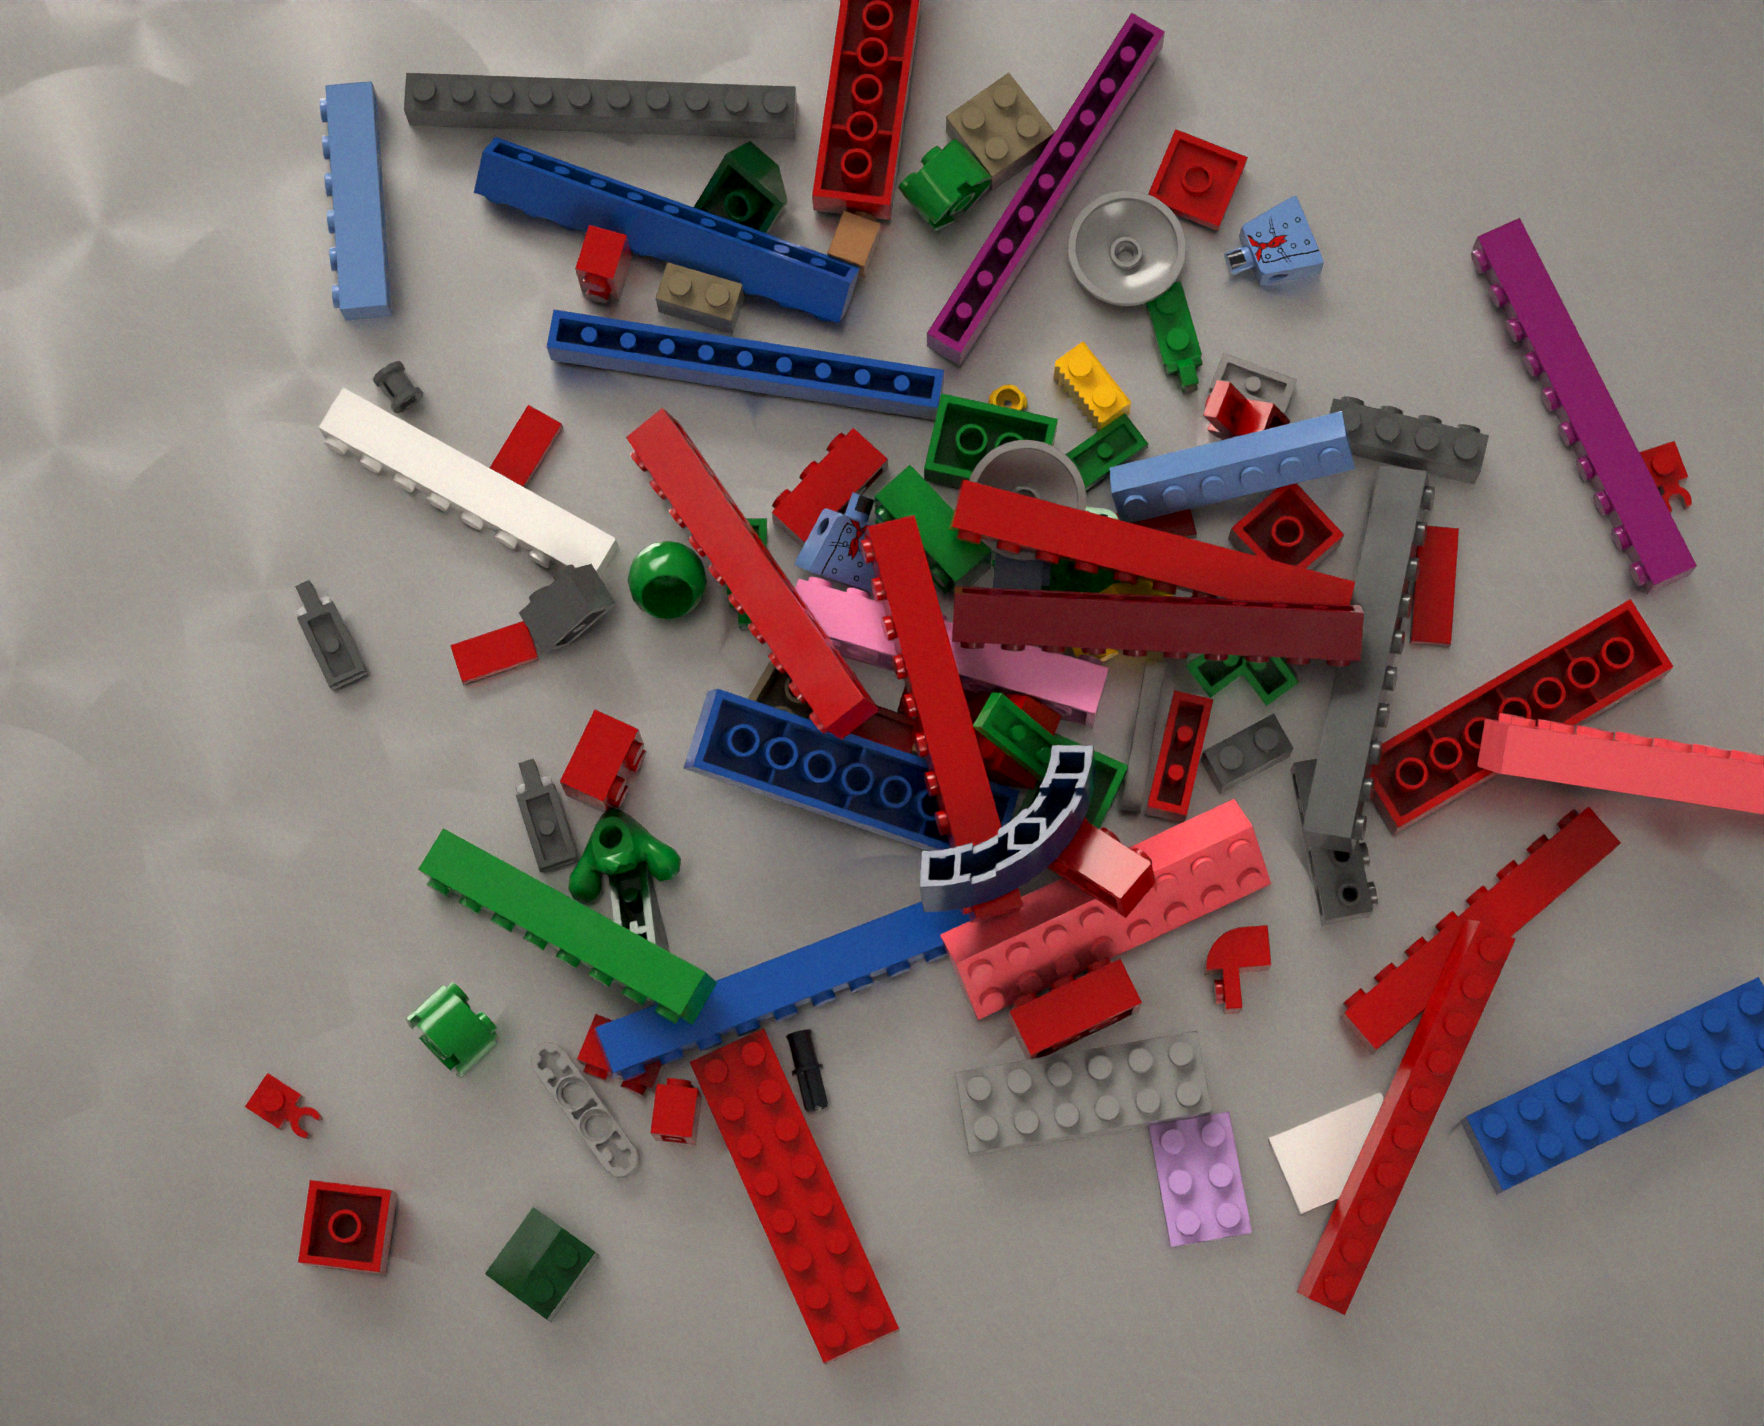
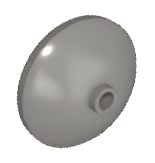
[1068,191,1186,306]
[969,440,1087,561]

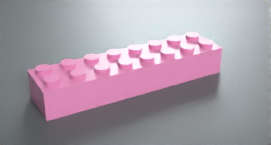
[795,577,1109,729]

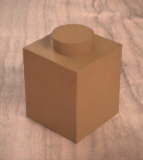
[827,211,881,278]

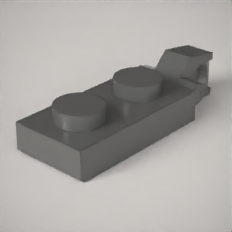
[295,580,368,691]
[515,758,579,873]

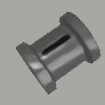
[373,361,423,413]

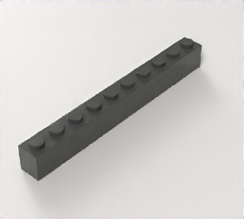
[404,73,797,139]
[1302,465,1435,853]

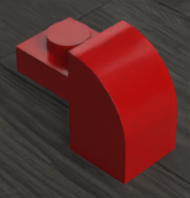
[1203,380,1290,440]
[1204,925,1271,1014]

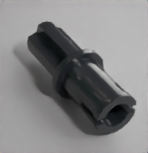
[786,1029,828,1112]

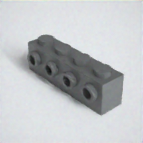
[1328,396,1489,484]
[1290,759,1378,926]

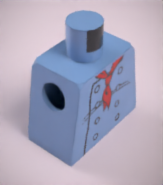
[1224,195,1324,286]
[795,492,876,592]

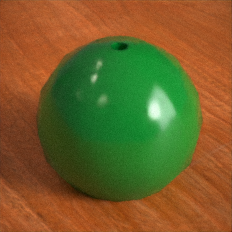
[627,541,707,619]

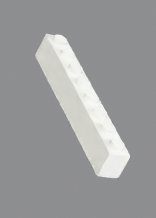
[319,388,619,578]

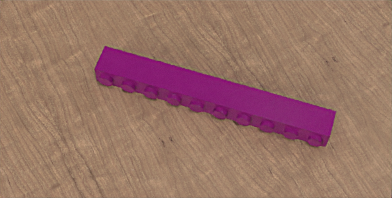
[927,12,1165,366]
[1471,218,1697,594]

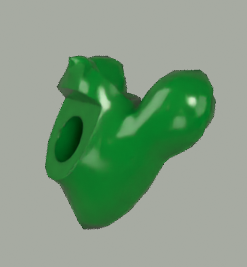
[568,808,681,903]

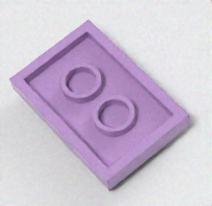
[1148,1112,1252,1248]

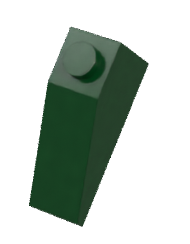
[608,861,669,952]

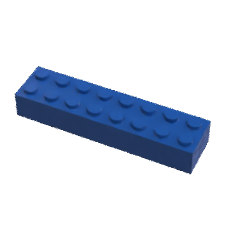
[683,688,1020,851]
[1460,977,1764,1195]

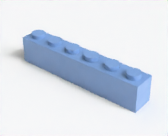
[320,81,392,320]
[1109,411,1355,523]

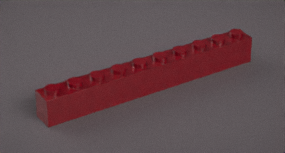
[952,586,1364,667]

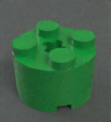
[898,139,992,231]
[406,982,498,1078]

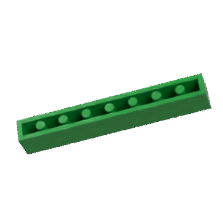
[418,828,717,1025]

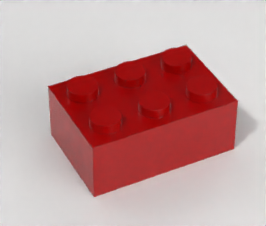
[1008,957,1142,1060]

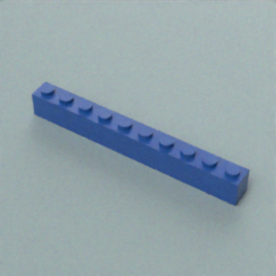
[474,137,860,323]
[547,309,944,420]
[595,901,970,1081]

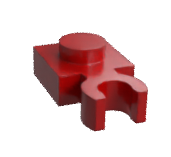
[1639,441,1692,514]
[245,1073,323,1139]

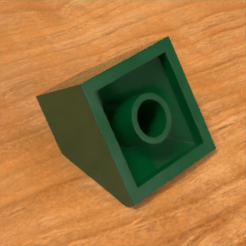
[694,141,788,234]

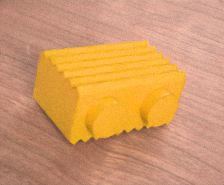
[1053,342,1132,433]

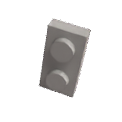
[1209,352,1297,414]

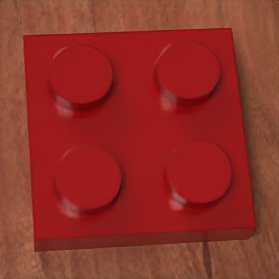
[1148,129,1248,231]

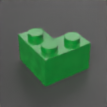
[1186,653,1299,706]

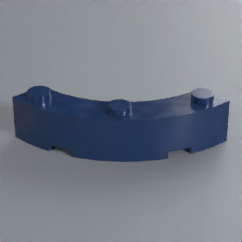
[920,745,1096,912]

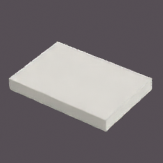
[1268,1092,1414,1215]

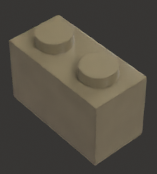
[655,262,745,334]

